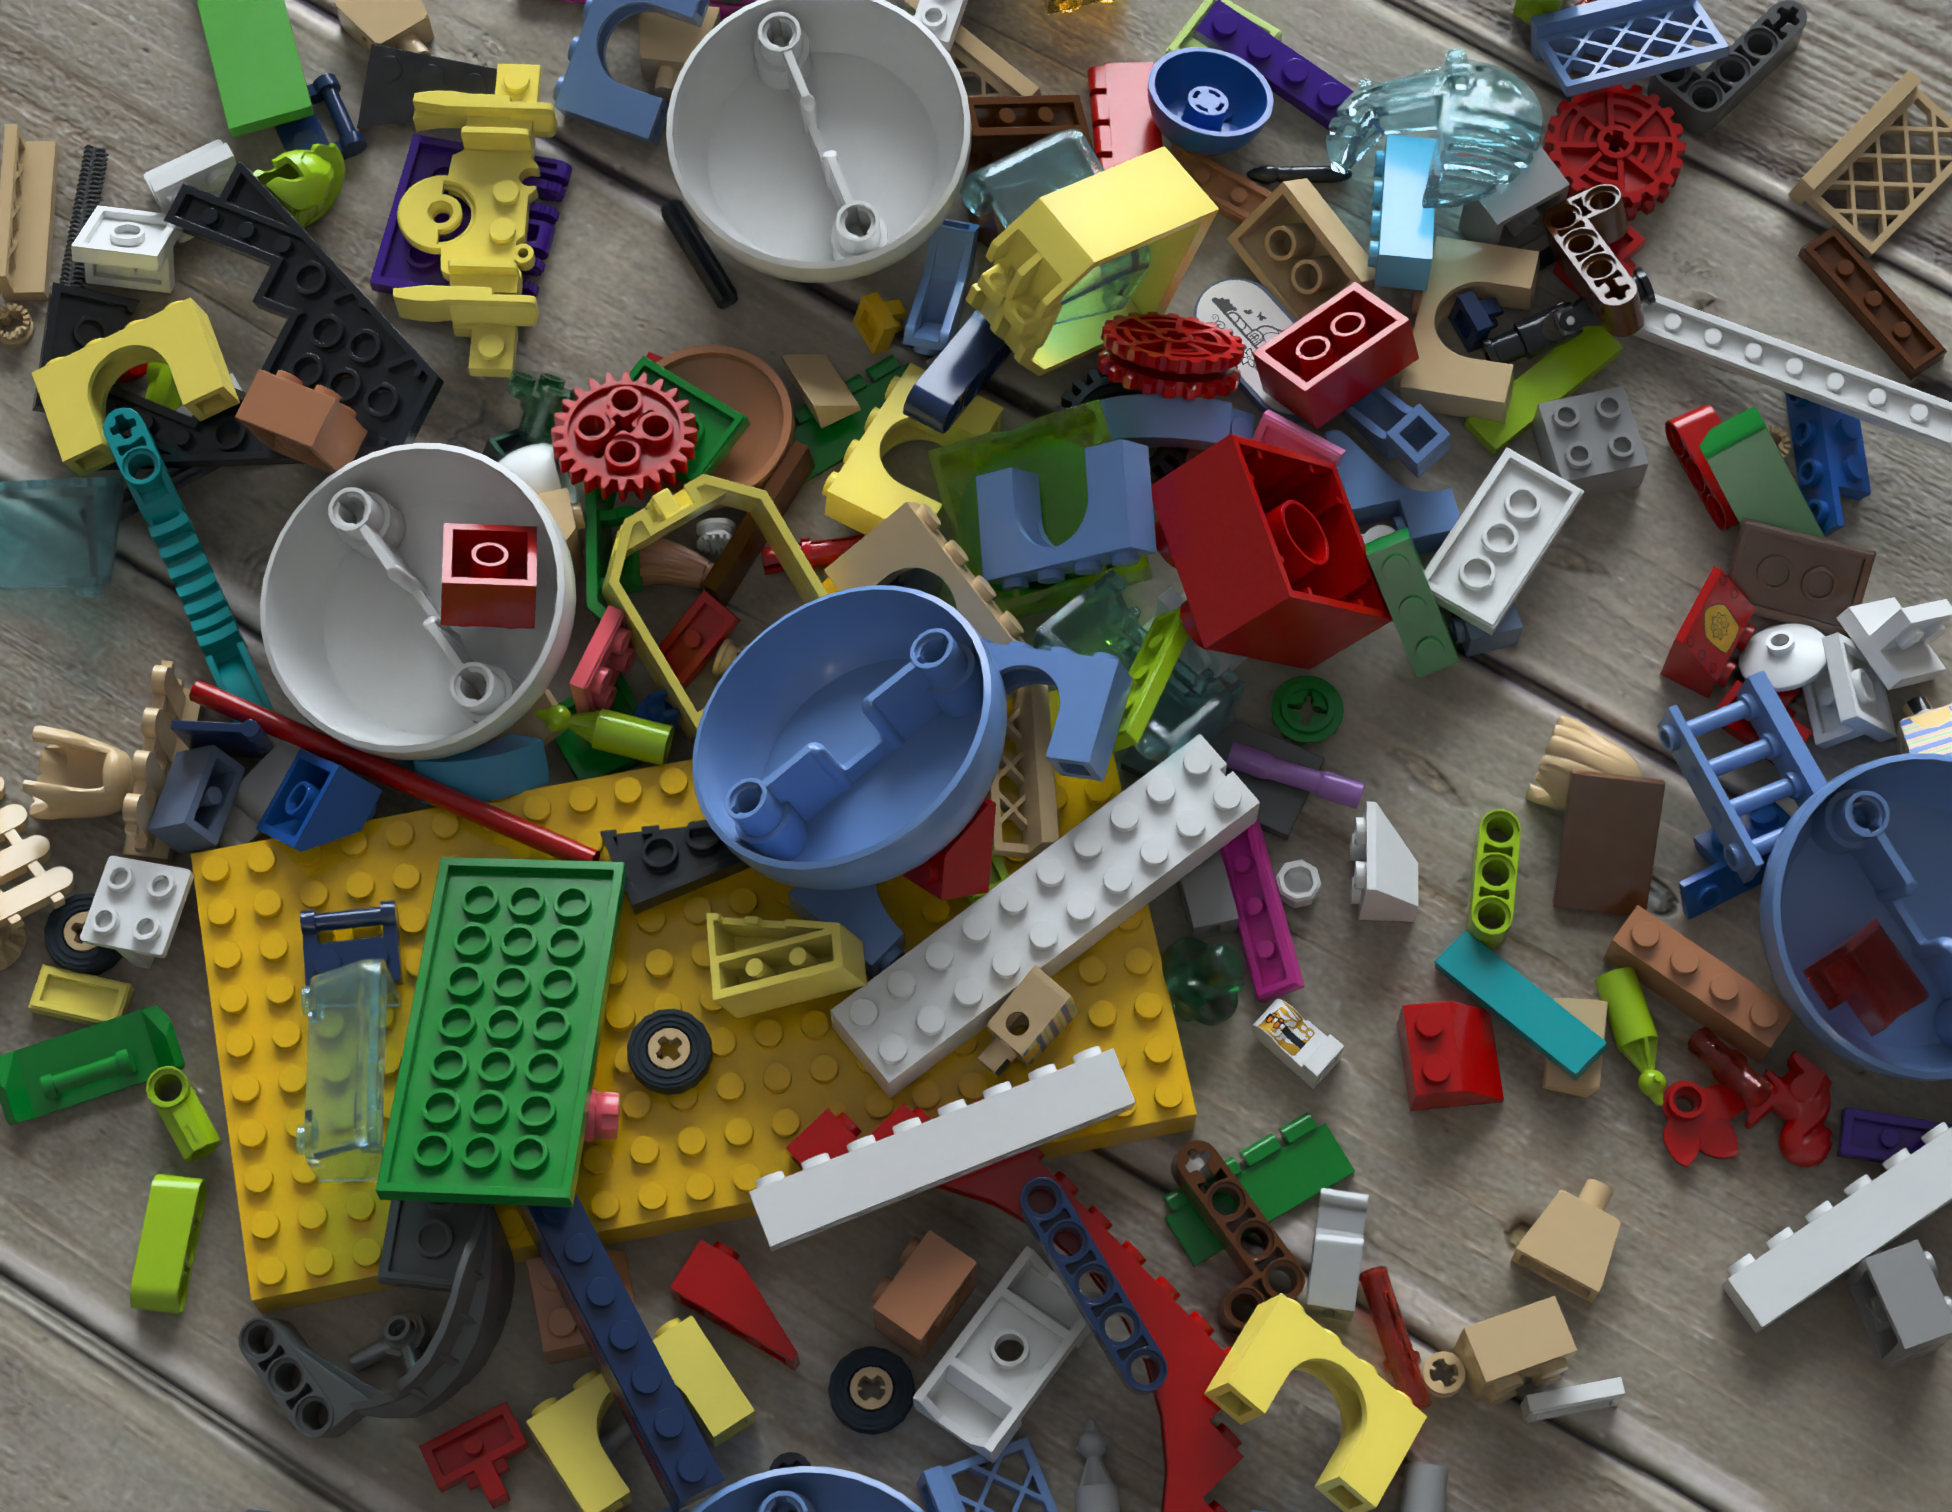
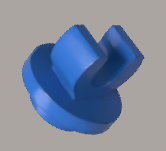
[633,689,680,732]

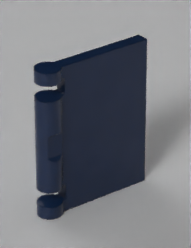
[171,719,276,759]

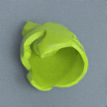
[253,143,346,227]

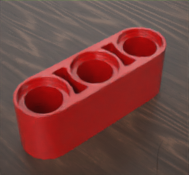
[1665,405,1740,531]

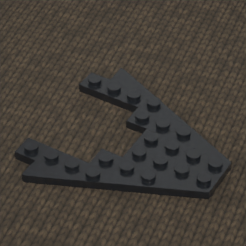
[97,162,444,471]

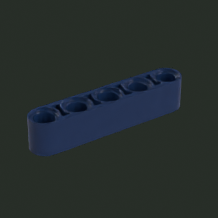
[903,310,1012,434]
[1018,1177,1168,1395]

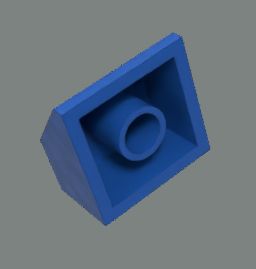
[256,748,383,852]

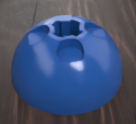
[1147,47,1274,156]

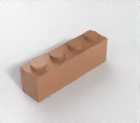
[1604,905,1794,1064]

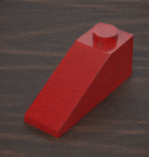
[670,1239,800,1371]

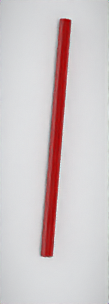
[189,680,600,861]

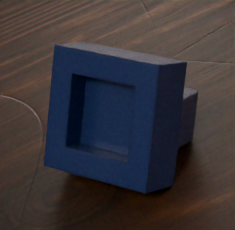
[1448,290,1504,353]

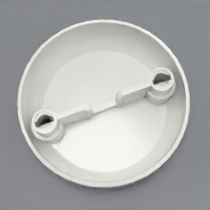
[666,0,972,283]
[260,443,576,761]

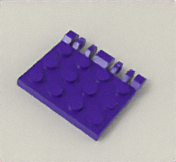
[370,134,572,297]

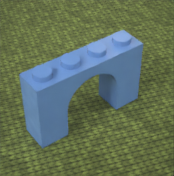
[553,0,711,147]
[976,439,1157,592]
[981,637,1133,782]

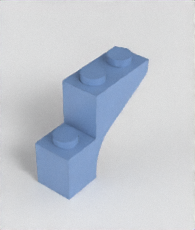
[903,219,980,356]
[1340,385,1451,478]
[1324,430,1460,555]

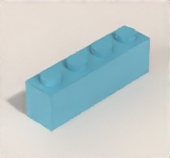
[1367,134,1438,291]

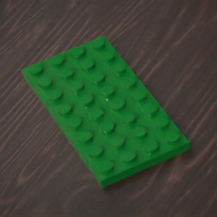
[376,857,627,1207]

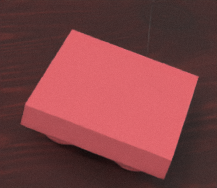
[569,605,636,714]

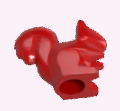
[1742,1051,1833,1168]

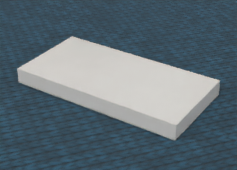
[1424,447,1584,635]

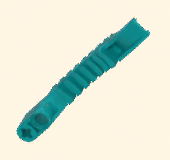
[103,407,275,723]

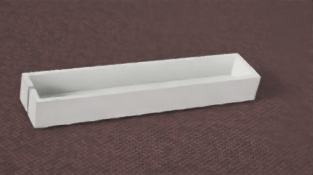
[830,734,1260,1099]

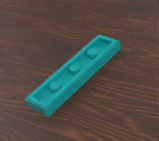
[1434,930,1607,1081]

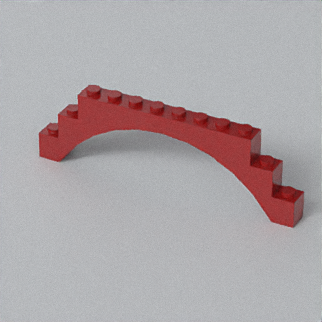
[786,1098,1244,1512]

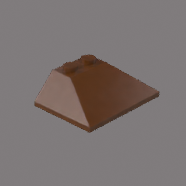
[961,95,1096,248]

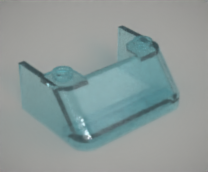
[296,959,401,1183]

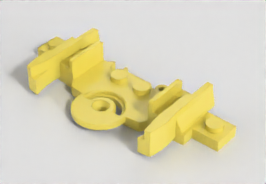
[393,64,557,378]

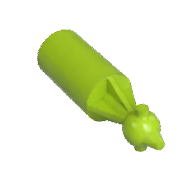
[535,705,674,766]
[1594,967,1667,1107]

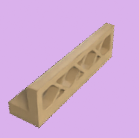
[0,124,59,301]
[986,684,1059,859]

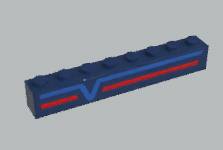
[515,1192,725,1512]

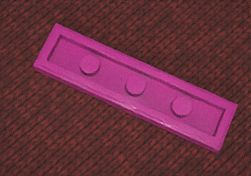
[1219,817,1305,1003]

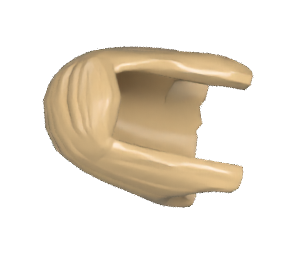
[1525,715,1643,811]
[23,726,135,820]

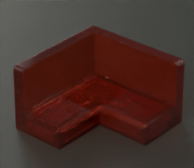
[1802,918,1929,1037]

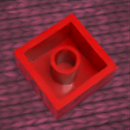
[440,523,537,629]

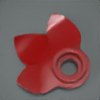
[1661,1081,1745,1167]

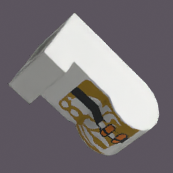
[1251,999,1344,1090]

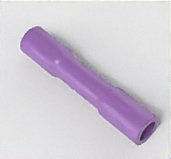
[1226,742,1365,809]

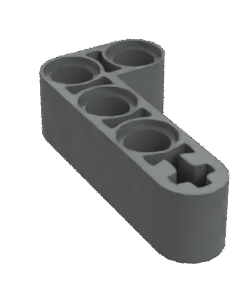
[1647,0,1807,134]

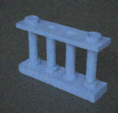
[1657,670,1827,883]

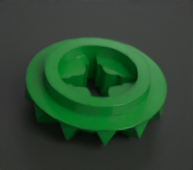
[1271,675,1344,746]

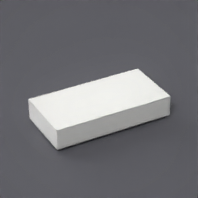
[1520,1377,1625,1423]

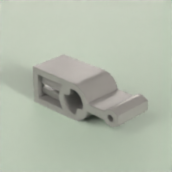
[218,740,298,848]
[1176,850,1239,942]
[1304,1188,1369,1321]

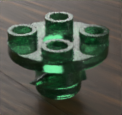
[506,370,586,445]
[1160,937,1247,1026]

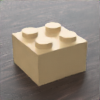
[1453,1296,1577,1405]

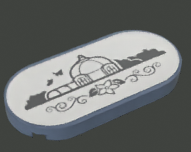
[1193,278,1304,423]

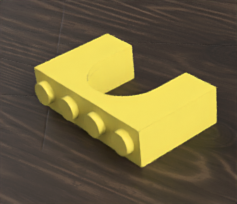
[32,297,240,478]
[822,363,1004,535]
[1204,1293,1427,1512]
[526,1315,756,1512]

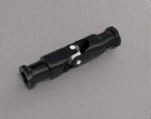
[1479,267,1656,364]

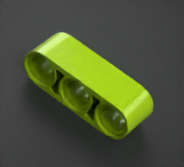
[1466,809,1521,949]
[129,1174,207,1314]

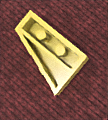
[706,913,867,1018]

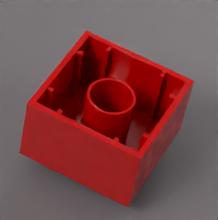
[1151,434,1393,670]

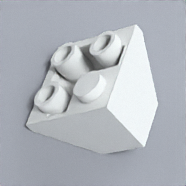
[1350,801,1418,922]

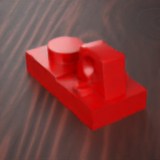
[658,590,741,690]

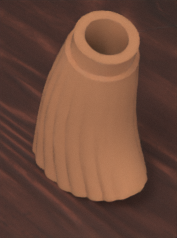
[621,537,714,589]

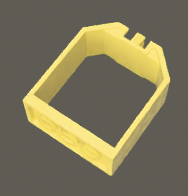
[966,146,1219,376]
[601,474,828,741]

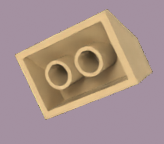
[1227,178,1376,321]

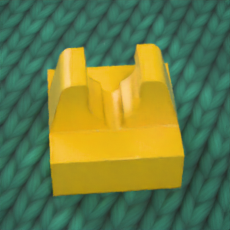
[852,292,908,355]

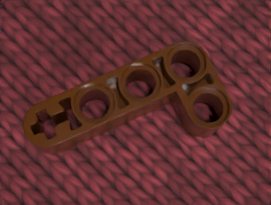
[1543,184,1645,337]
[1171,1140,1305,1334]

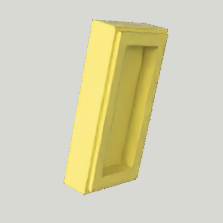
[28,964,134,1026]

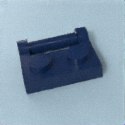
[274,73,367,160]
[300,900,403,996]

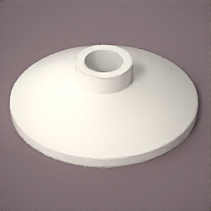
[1738,623,1827,692]

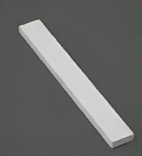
[1633,294,1952,453]

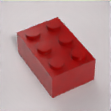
[1252,282,1419,430]

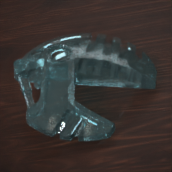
[1326,48,1544,208]

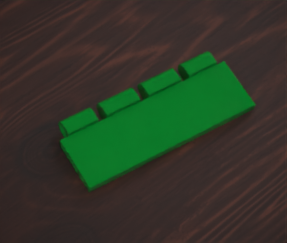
[793,355,909,484]
[1163,1112,1355,1267]

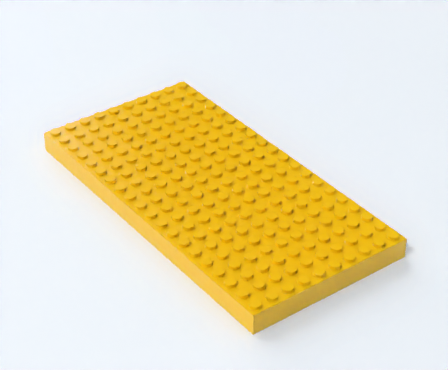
[191,690,1197,1314]

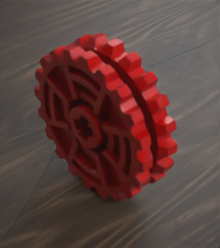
[1543,84,1686,221]
[1097,312,1245,400]

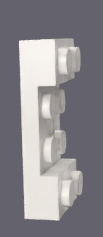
[913,1246,1102,1464]

